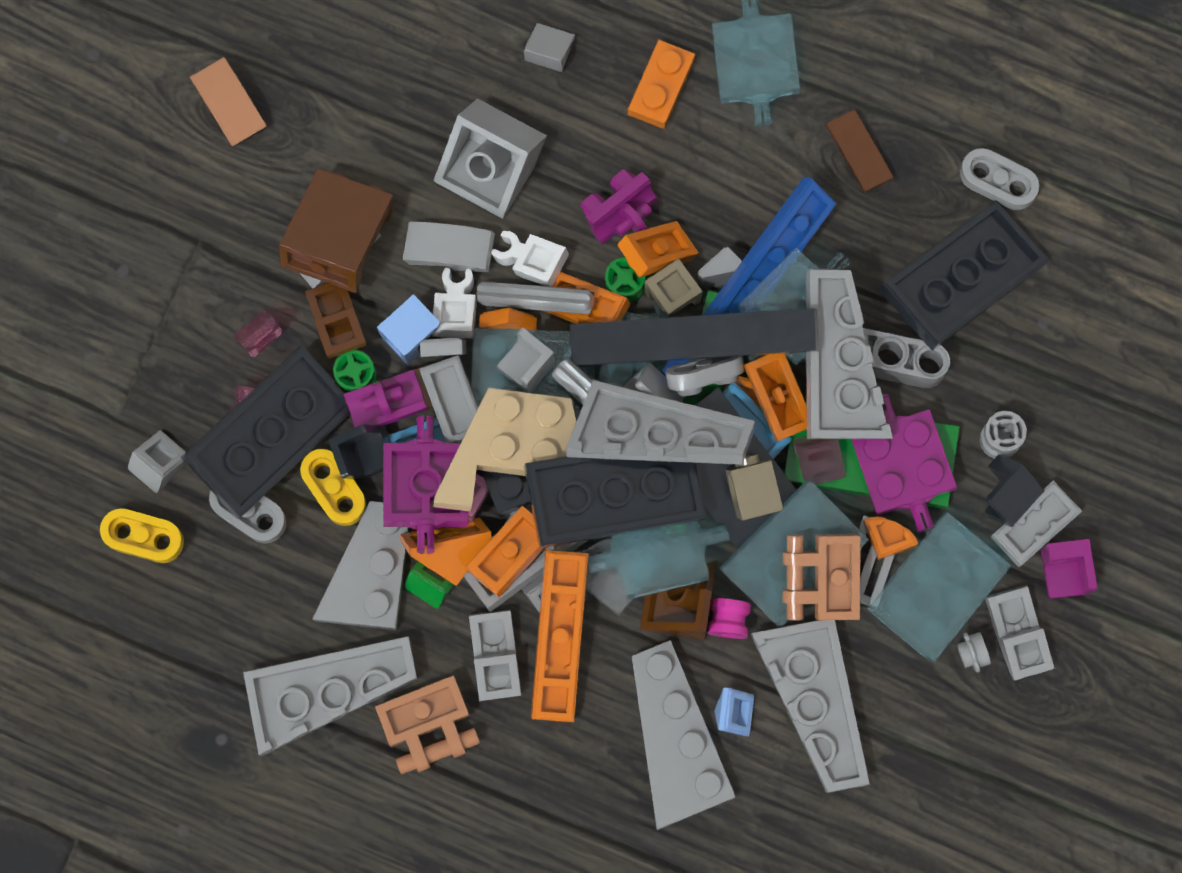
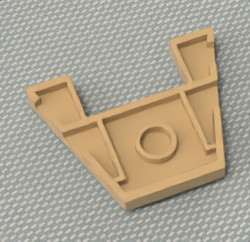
[433,388,577,512]

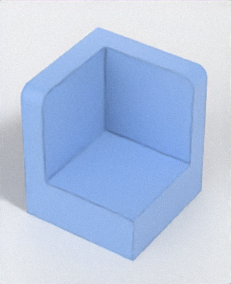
[377,294,440,366]

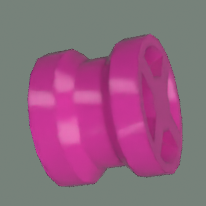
[706,598,751,639]

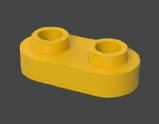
[300,449,366,526]
[100,509,184,563]

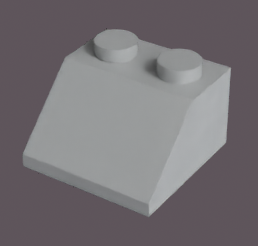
[434,98,547,219]

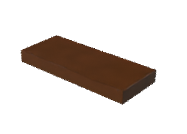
[826,109,893,194]

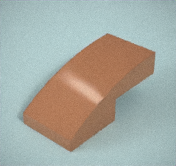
[190,57,266,146]

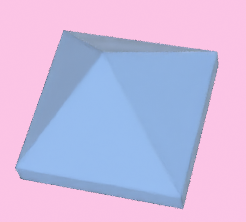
[714,688,754,736]

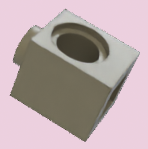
[725,454,783,520]

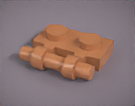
[782,533,860,621]
[375,675,480,775]

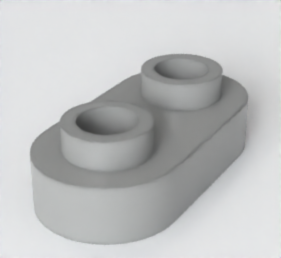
[960,148,1039,210]
[665,356,745,396]
[209,491,286,544]

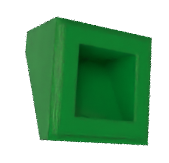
[405,561,455,609]

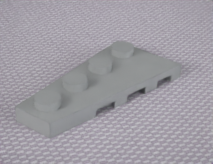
[806,270,893,439]
[566,380,755,465]
[751,620,870,793]
[243,637,418,756]
[632,640,735,830]

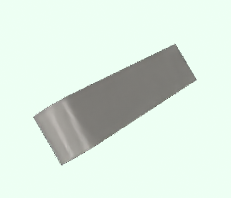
[759,309,950,388]

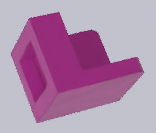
[1040,539,1097,599]

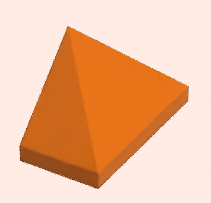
[744,354,807,442]
[400,517,492,586]

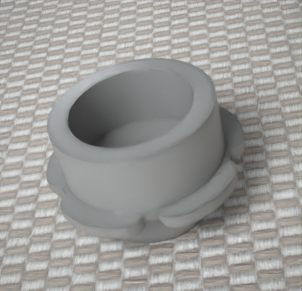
[957,632,991,672]

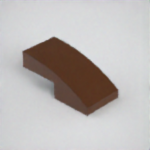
[305,283,367,359]

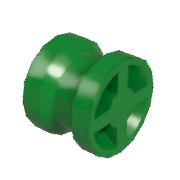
[605,257,646,304]
[333,350,377,393]

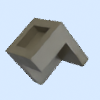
[644,259,702,318]

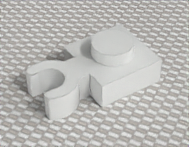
[491,231,569,287]
[432,268,477,338]

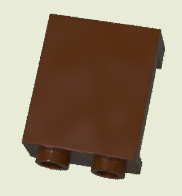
[279,168,393,293]

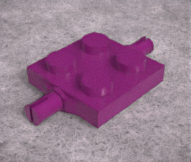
[851,394,957,532]
[383,415,468,554]

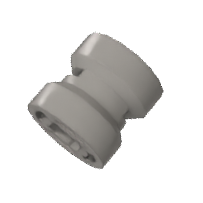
[979,411,1027,459]

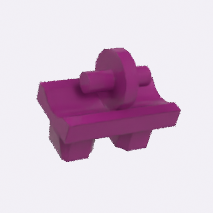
[581,169,658,245]
[344,370,428,428]

